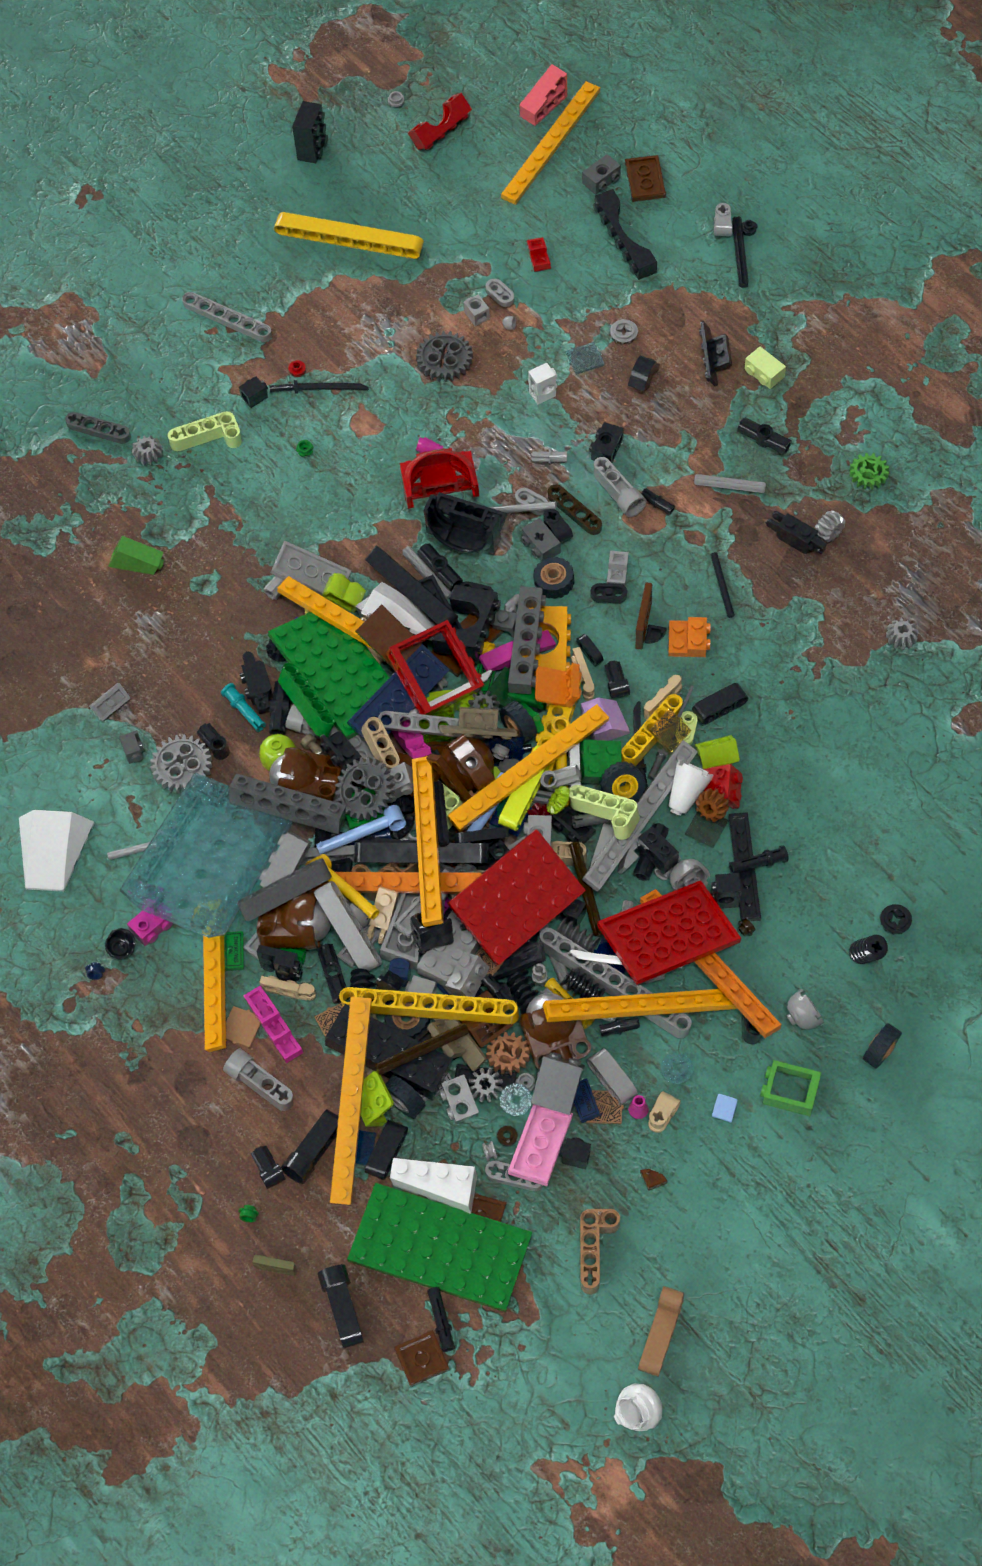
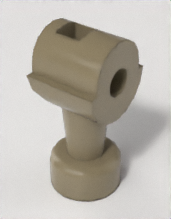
[301,734,329,756]

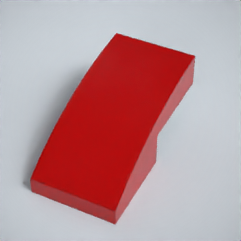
[527,237,551,272]

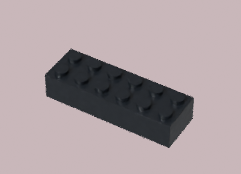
[325,1004,452,1101]

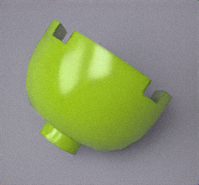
[259,734,296,771]

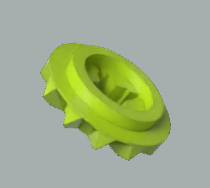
[547,786,570,815]

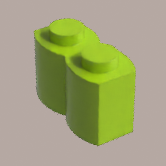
[322,573,366,613]

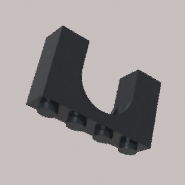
[432,585,501,660]

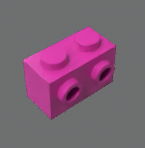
[127,899,174,946]

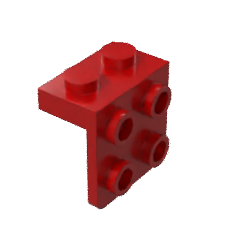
[695,764,743,809]

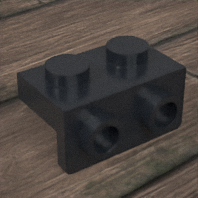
[552,806,596,844]

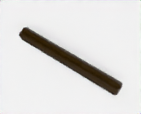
[569,842,603,936]
[375,1023,469,1075]

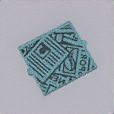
[565,342,605,375]

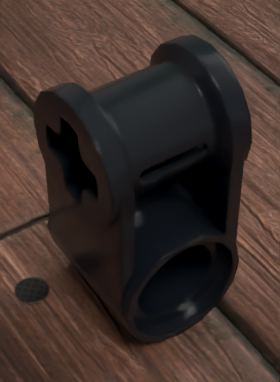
[543,509,573,543]

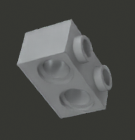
[439,1075,479,1124]

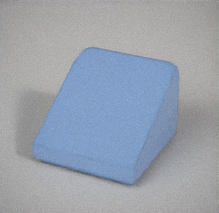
[712,1094,738,1123]

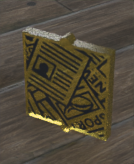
[649,708,692,753]

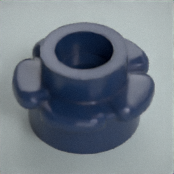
[85,962,105,980]

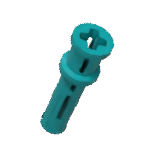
[221,683,266,732]

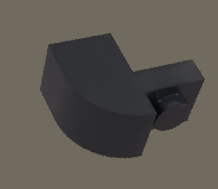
[628,355,660,391]

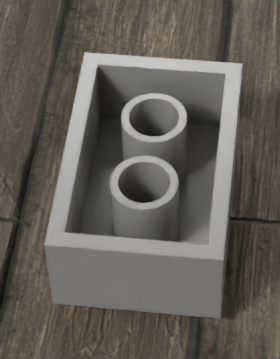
[259,832,312,887]

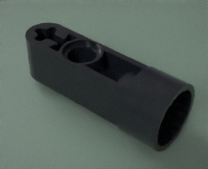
[281,1109,339,1184]
[317,1264,364,1349]

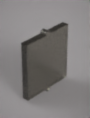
[685,811,729,848]

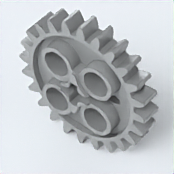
[150,734,213,793]

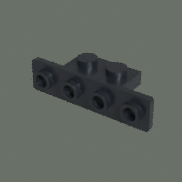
[699,321,732,386]

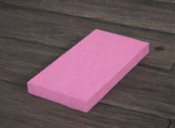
[508,1104,573,1186]

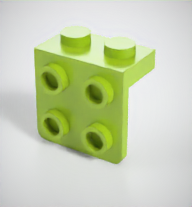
[361,1071,394,1127]

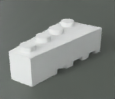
[390,1158,477,1214]

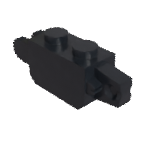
[765,511,827,554]
[239,651,273,713]

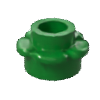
[296,440,314,457]
[238,1205,259,1223]

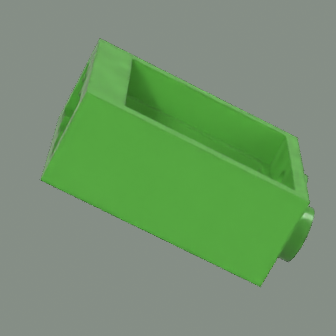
[760,1060,821,1117]

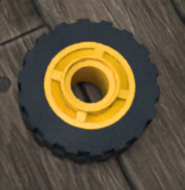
[600,761,646,802]

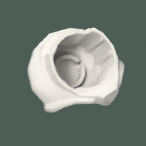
[614,1383,662,1431]

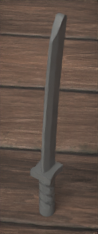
[647,685,694,780]

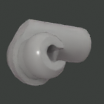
[504,594,519,613]

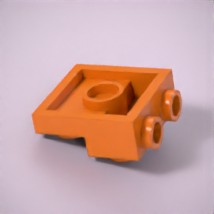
[668,617,710,657]

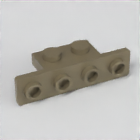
[439,707,517,739]
[427,1004,487,1071]

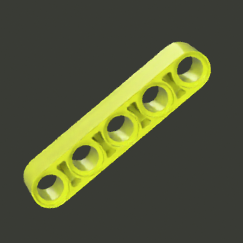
[498,745,551,831]

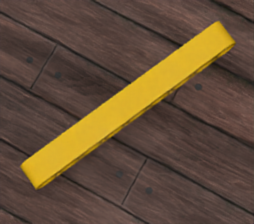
[274,212,424,259]
[339,987,519,1024]

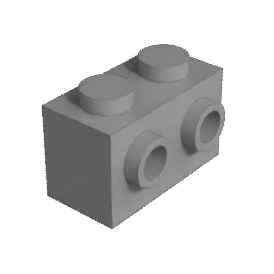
[375,762,414,803]
[445,952,490,997]

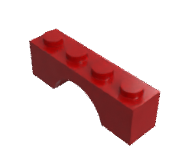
[408,93,472,150]

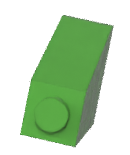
[108,536,164,575]

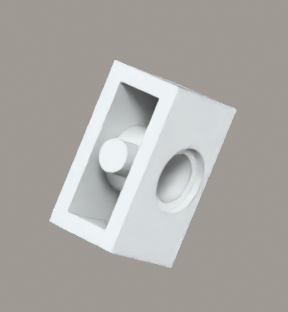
[528,363,557,405]

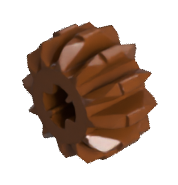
[695,788,729,822]

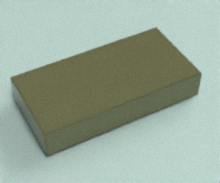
[252,1254,297,1276]

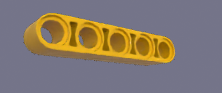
[621,694,683,767]

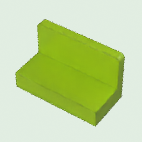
[695,735,740,769]

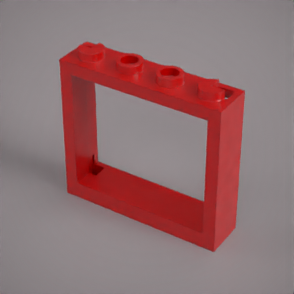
[386,620,484,715]

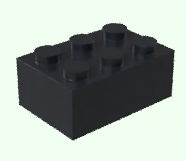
[292,101,328,164]

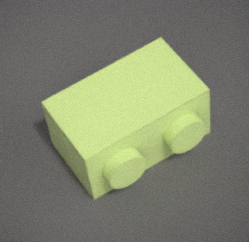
[745,346,786,389]

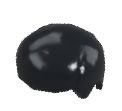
[105,928,135,960]

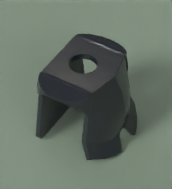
[410,913,454,953]

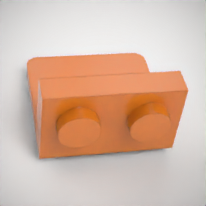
[535,663,582,708]

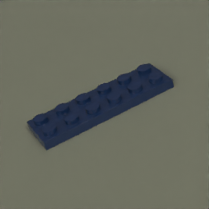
[347,644,449,745]

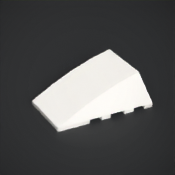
[361,582,437,640]
[19,810,95,892]

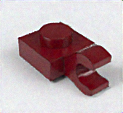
[527,802,552,816]

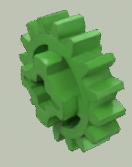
[849,453,889,490]

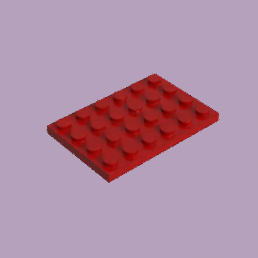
[447,829,586,965]
[597,880,741,985]

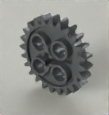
[416,331,473,382]
[335,757,395,820]

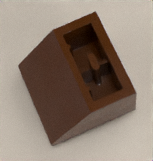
[459,990,514,1048]

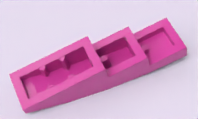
[479,630,556,672]
[391,719,432,759]
[243,986,303,1063]

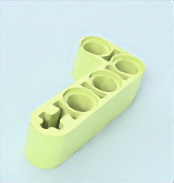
[168,411,242,451]
[569,785,640,840]

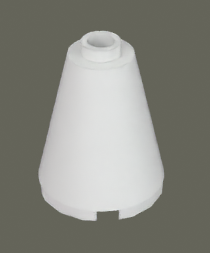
[668,760,714,816]

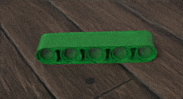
[278,663,336,737]

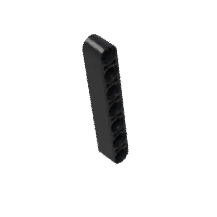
[365,545,459,626]
[354,843,489,863]

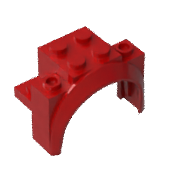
[400,448,479,509]

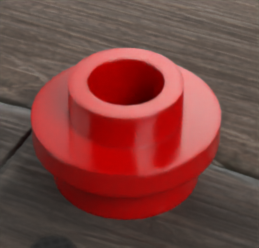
[288,360,306,377]

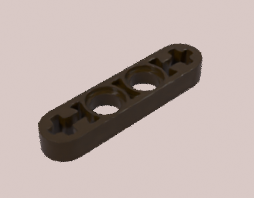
[548,484,602,535]

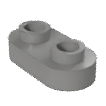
[486,279,514,307]
[515,488,548,515]

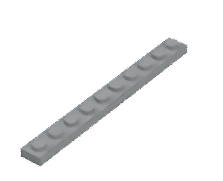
[582,740,698,891]

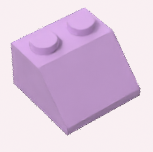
[581,698,630,741]

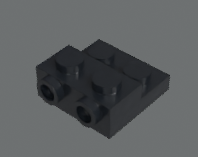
[257,945,303,982]

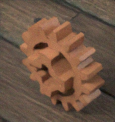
[486,1032,530,1075]

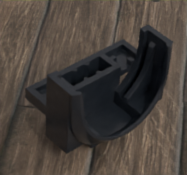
[423,492,507,554]

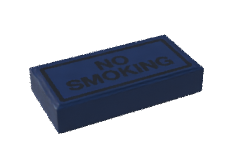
[574,1078,601,1123]

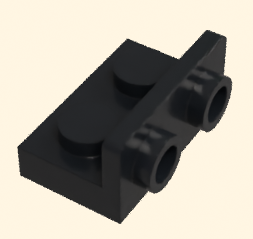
[320,730,362,770]

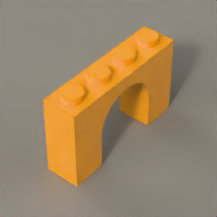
[521,606,571,676]

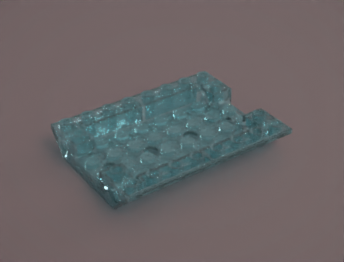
[120,773,294,938]

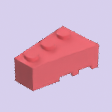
[519,64,567,126]

